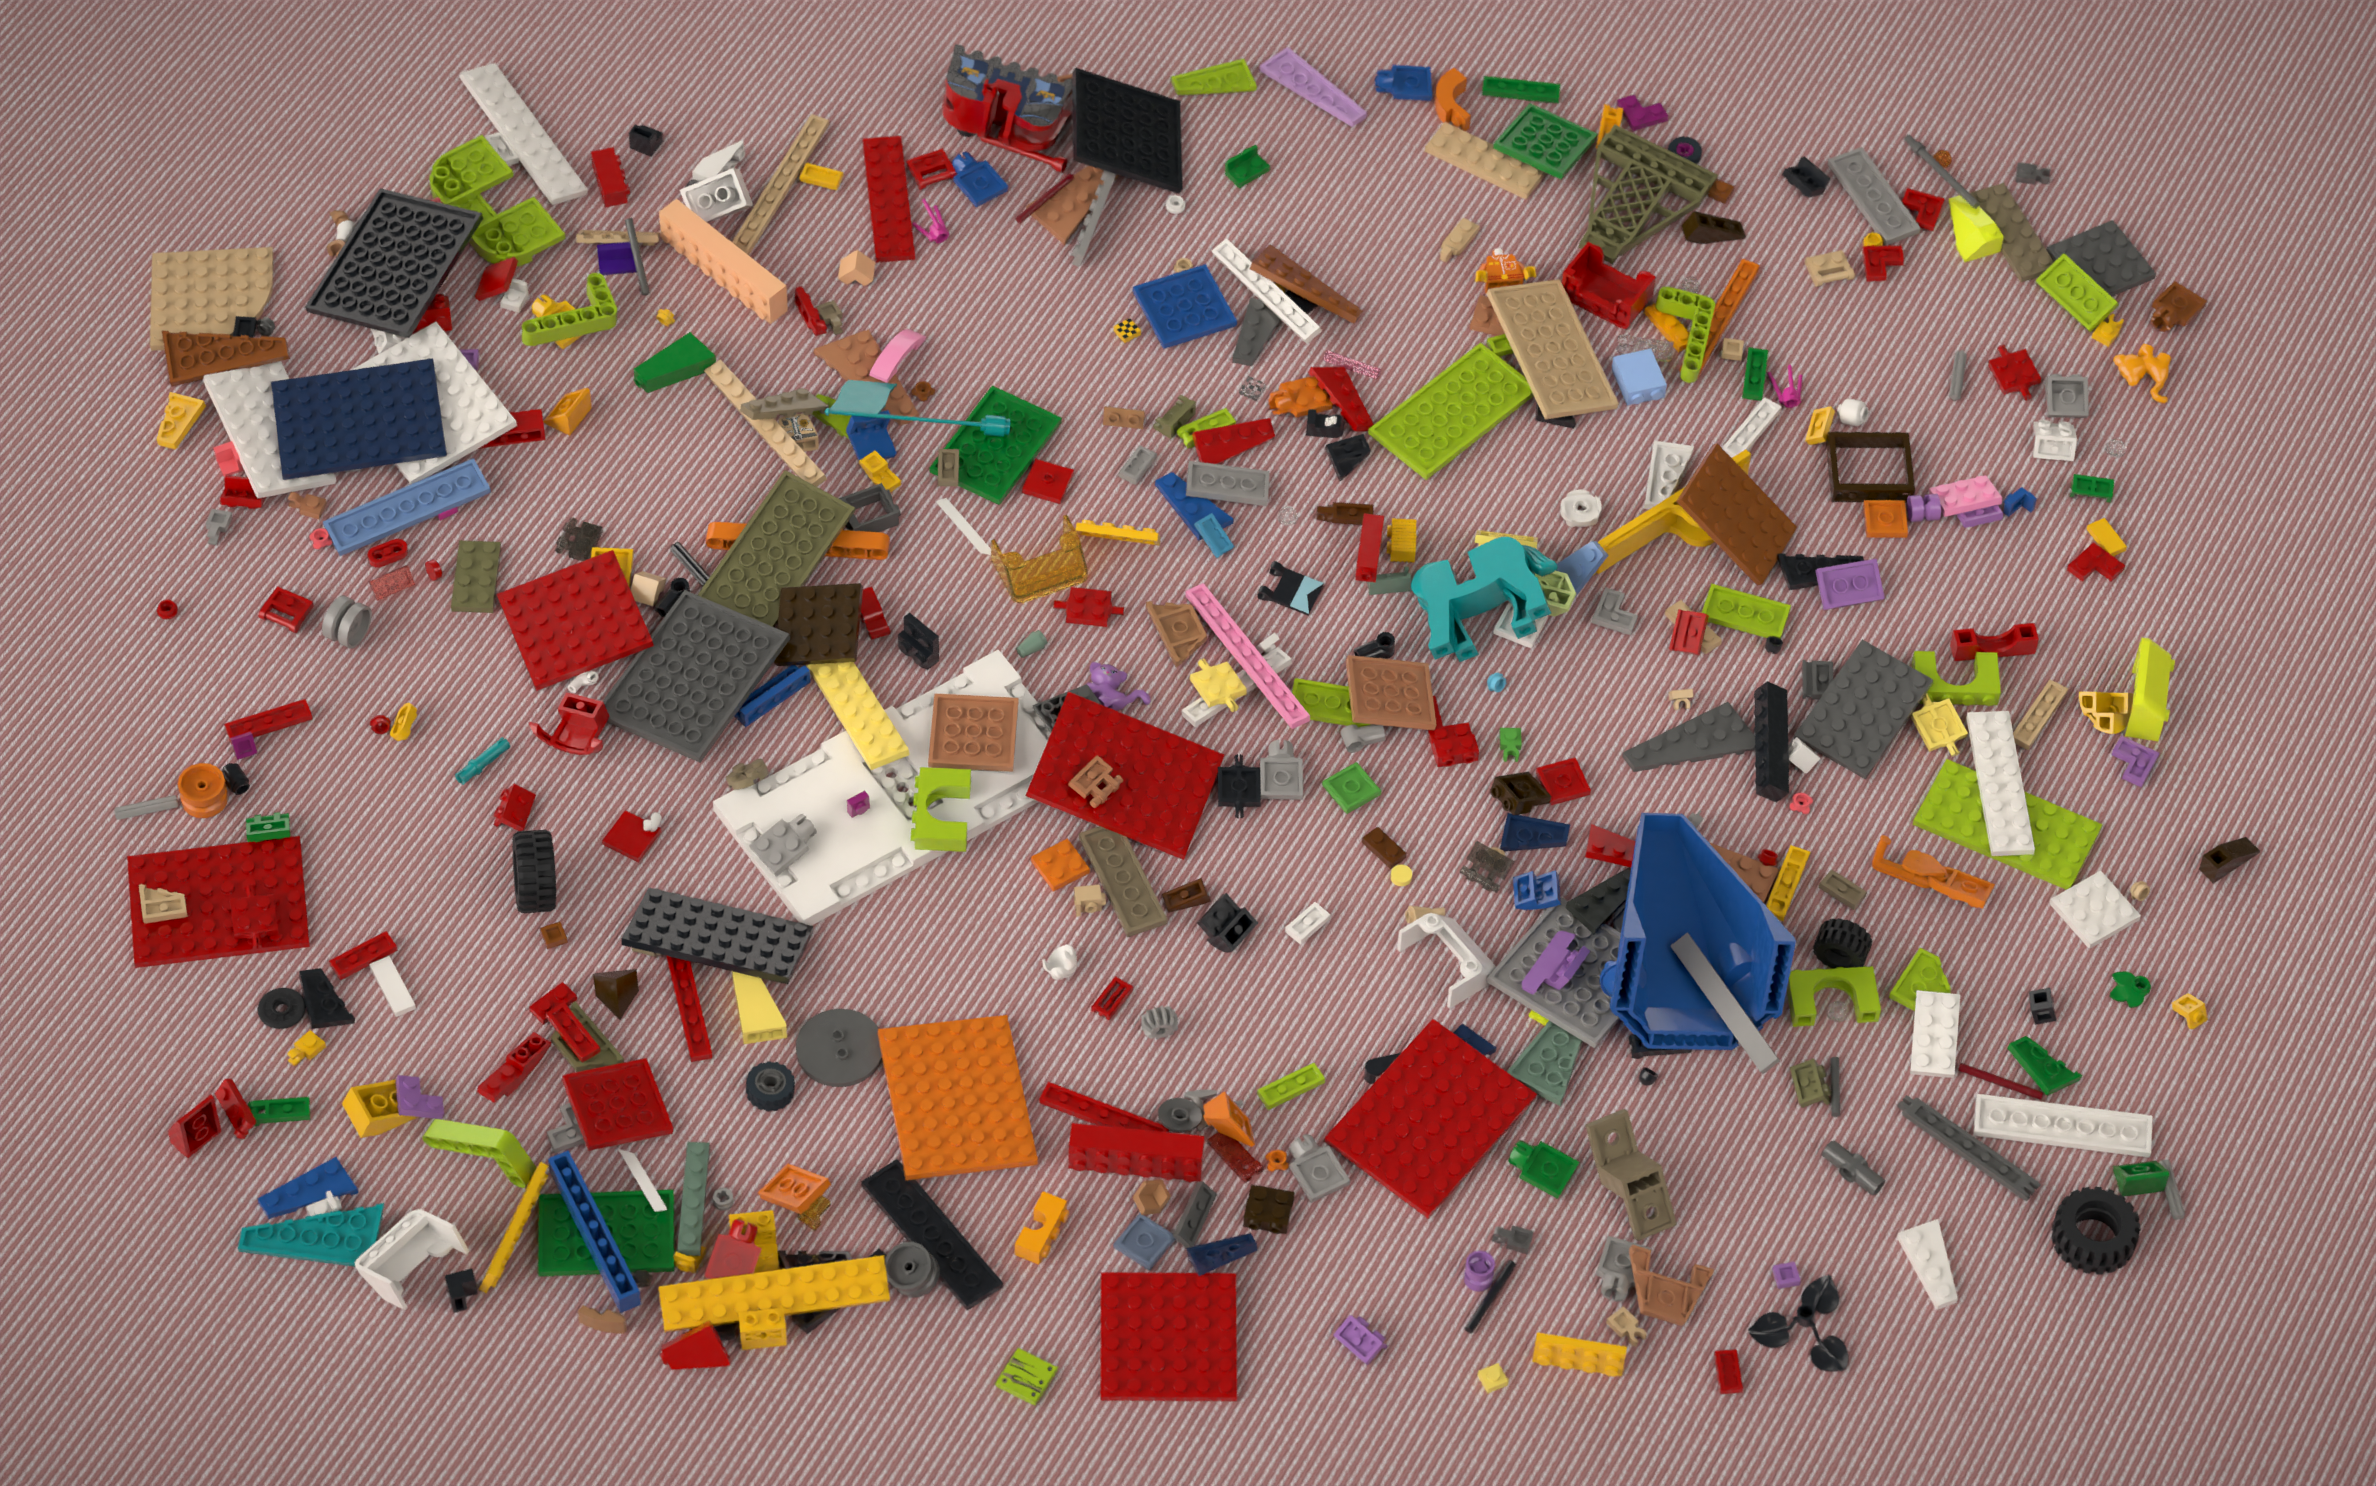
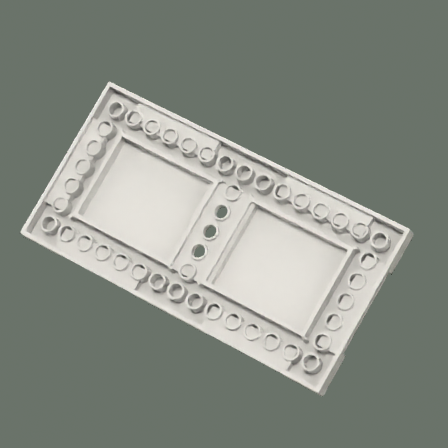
[713,650,1051,926]

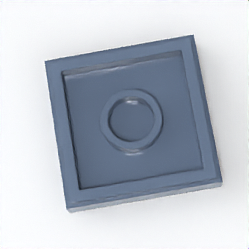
[1113,1213,1176,1271]

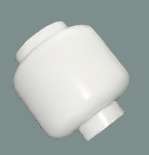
[1837,398,1869,426]

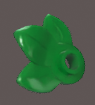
[2109,971,2151,1008]

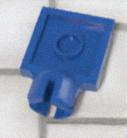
[1375,65,1433,101]
[952,152,1009,208]

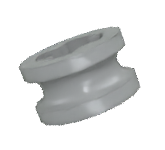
[713,1188,733,1211]

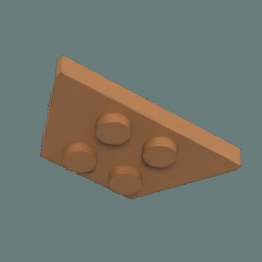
[1146,601,1207,667]

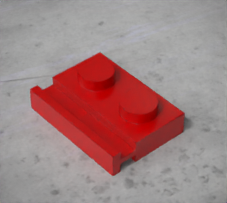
[1669,609,1709,655]

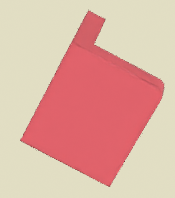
[213,441,243,477]

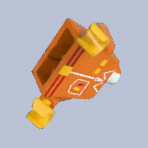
[1475,248,1537,293]

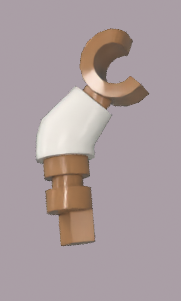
[326,210,356,257]

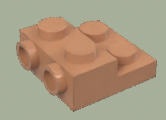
[1470,295,1505,336]

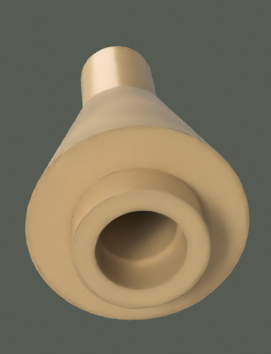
[1405,905,1445,924]

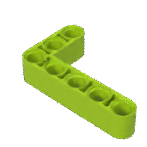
[522,273,617,346]
[1655,286,1715,383]
[422,1119,537,1188]

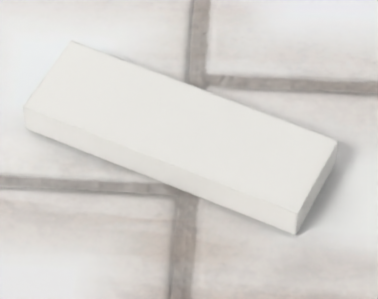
[369,956,416,1017]

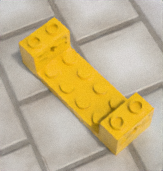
[729,1210,787,1350]

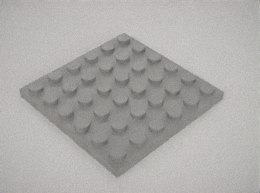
[1487,897,1621,1048]

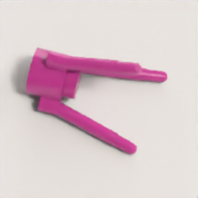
[912,199,949,243]
[1767,365,1803,408]

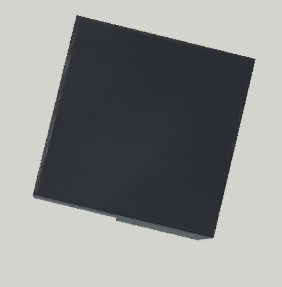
[629,124,663,157]
[445,1268,478,1313]

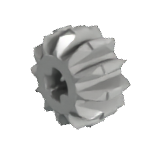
[1141,1005,1178,1040]

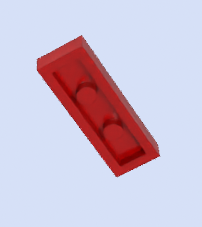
[329,931,398,981]
[546,1002,601,1063]

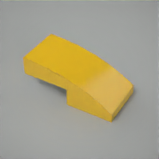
[859,451,901,493]

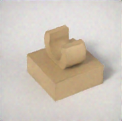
[1668,689,1693,710]

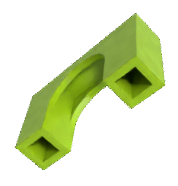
[1911,651,2001,706]
[911,767,971,852]
[1786,966,1881,1027]

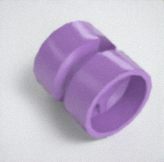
[1907,494,1941,522]
[1464,1251,1495,1292]

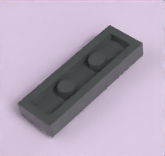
[1173,1181,1217,1248]

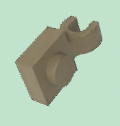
[816,300,843,335]

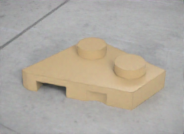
[139,884,188,924]

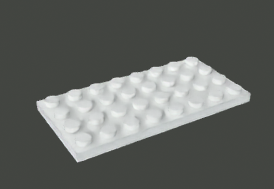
[203,361,336,499]

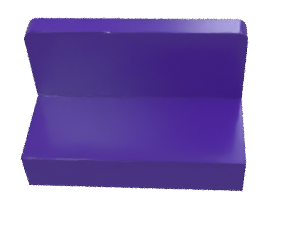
[597,242,637,275]

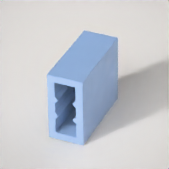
[1612,349,1667,405]

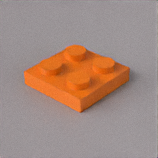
[1863,500,1908,538]
[1031,838,1090,892]

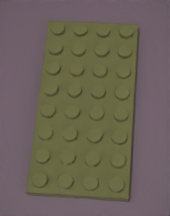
[698,470,855,628]

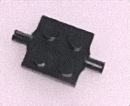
[1218,754,1261,819]

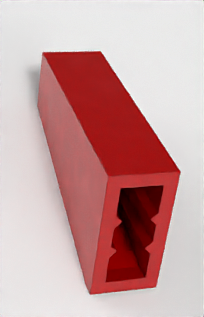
[1355,513,1384,583]

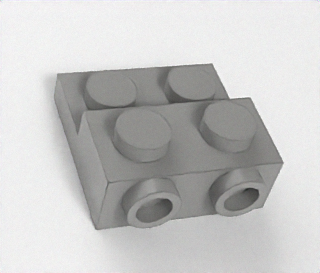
[2045,374,2089,418]

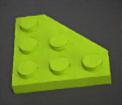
[1889,948,1951,1011]

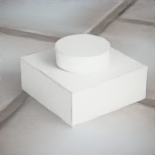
[1255,632,1280,654]

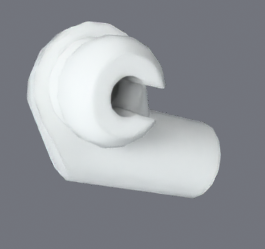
[568,671,598,693]
[643,812,662,832]

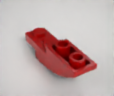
[477,1032,551,1103]

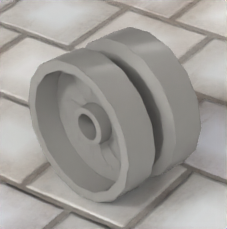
[322,595,372,649]

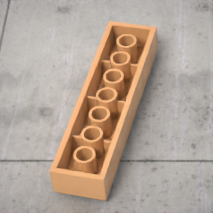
[659,199,788,324]

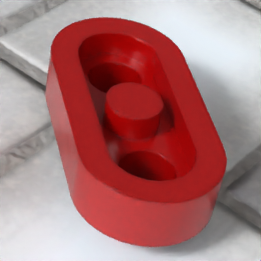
[367,539,408,568]

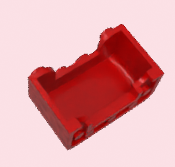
[1562,242,1656,329]

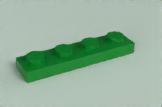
[1482,76,1561,104]

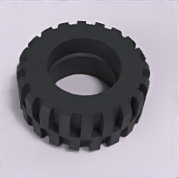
[512,830,556,913]
[2051,1186,2140,1275]

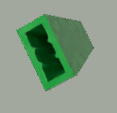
[634,332,716,393]

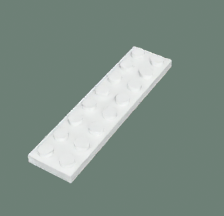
[1966,711,2035,856]
[1973,1094,2152,1158]

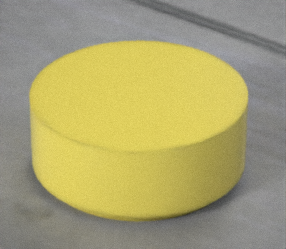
[1391,865,1412,886]

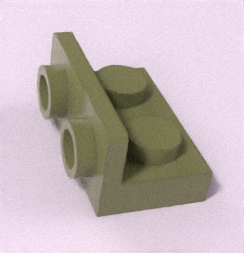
[1790,1058,1831,1108]

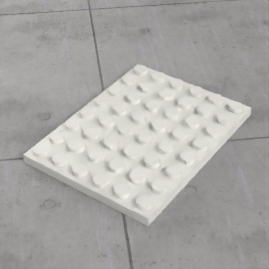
[352,322,517,484]

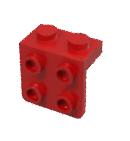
[412,294,452,335]

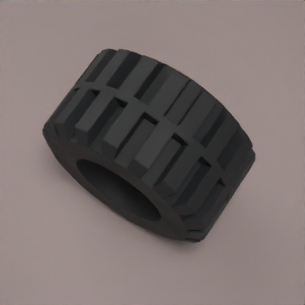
[1813,918,1872,969]

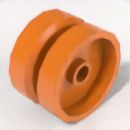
[177,763,228,818]

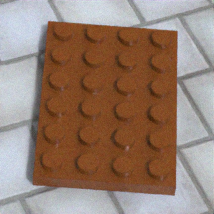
[1676,443,1797,586]

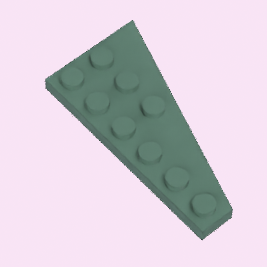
[1507,1021,1583,1107]

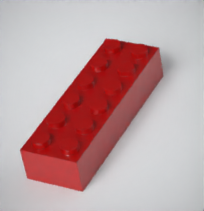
[1068,1123,1205,1182]

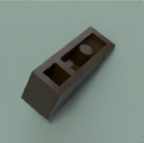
[1681,211,1746,244]

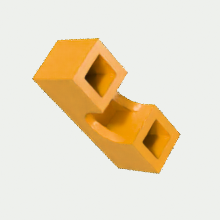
[1015,1191,1069,1265]

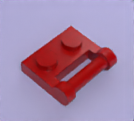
[907,148,957,190]
[258,586,314,633]

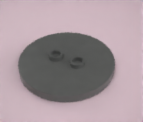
[796,1009,882,1087]

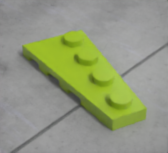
[1171,59,1257,95]

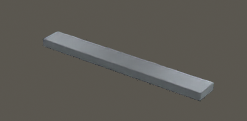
[1671,933,1780,1074]

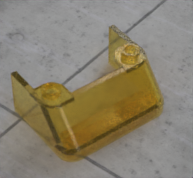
[991,515,1088,603]

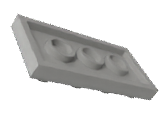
[1186,461,1270,506]

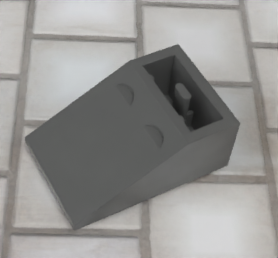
[1033,684,1102,732]

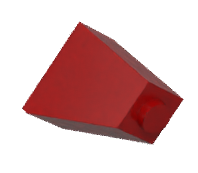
[659,1320,731,1370]

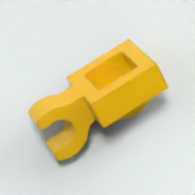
[287,1030,326,1066]

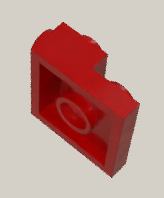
[1427,722,1479,767]

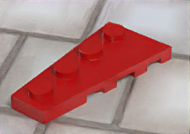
[1585,824,1635,867]

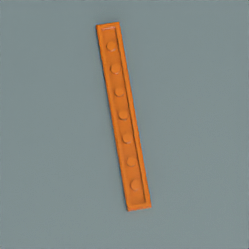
[1679,258,1760,379]

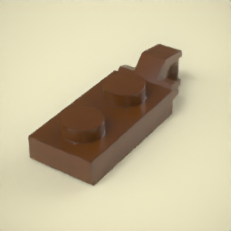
[1316,502,1374,525]

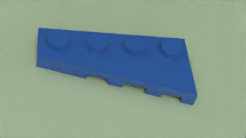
[257,1157,358,1219]

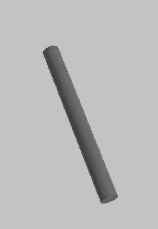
[625,218,650,296]

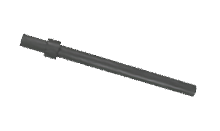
[1904,134,1980,209]

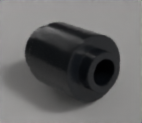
[222,763,250,795]

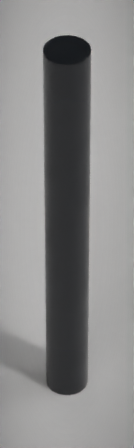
[1465,1260,1516,1334]

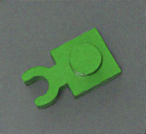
[1499,728,1522,762]

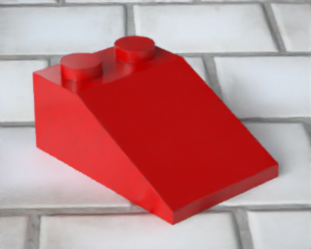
[168,1095,222,1159]

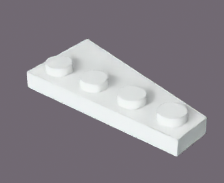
[1897,1219,1958,1310]

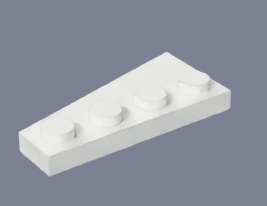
[1644,441,1694,509]

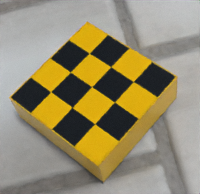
[1113,318,1141,343]

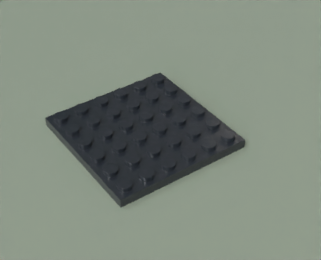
[1072,67,1183,194]

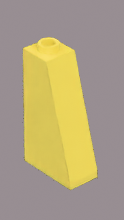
[732,971,787,1044]

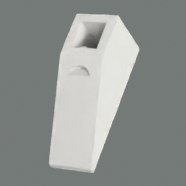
[692,141,745,182]

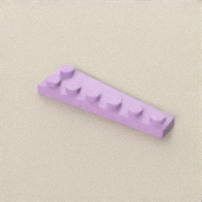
[1260,47,1367,127]

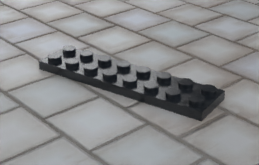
[861,1159,1003,1311]

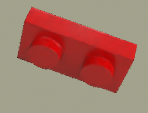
[529,982,577,1025]

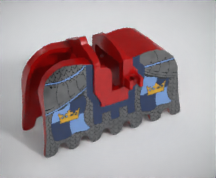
[942,44,1072,151]

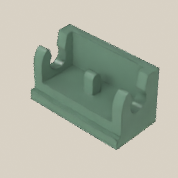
[1367,566,1411,595]

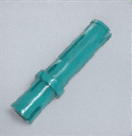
[455,737,510,785]

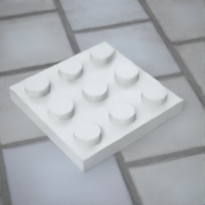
[2049,870,2141,949]

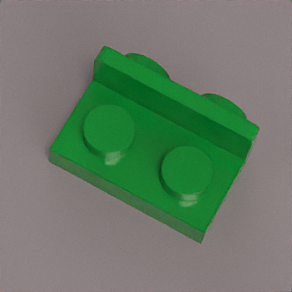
[1225,145,1270,189]

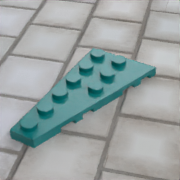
[238,1203,385,1267]

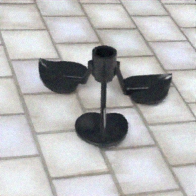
[1748,1274,1848,1372]

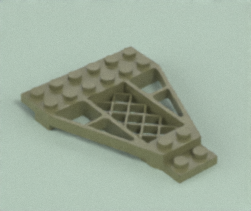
[1578,125,1718,264]

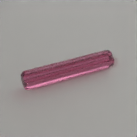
[1323,350,1381,380]

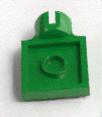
[1508,1140,1580,1199]

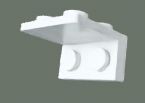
[2033,420,2077,461]

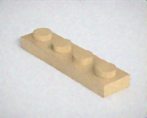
[2013,680,2068,750]

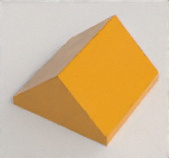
[543,388,592,436]

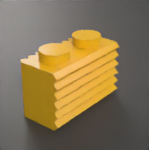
[1386,518,1417,563]

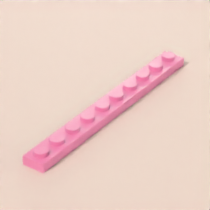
[1185,583,1310,729]

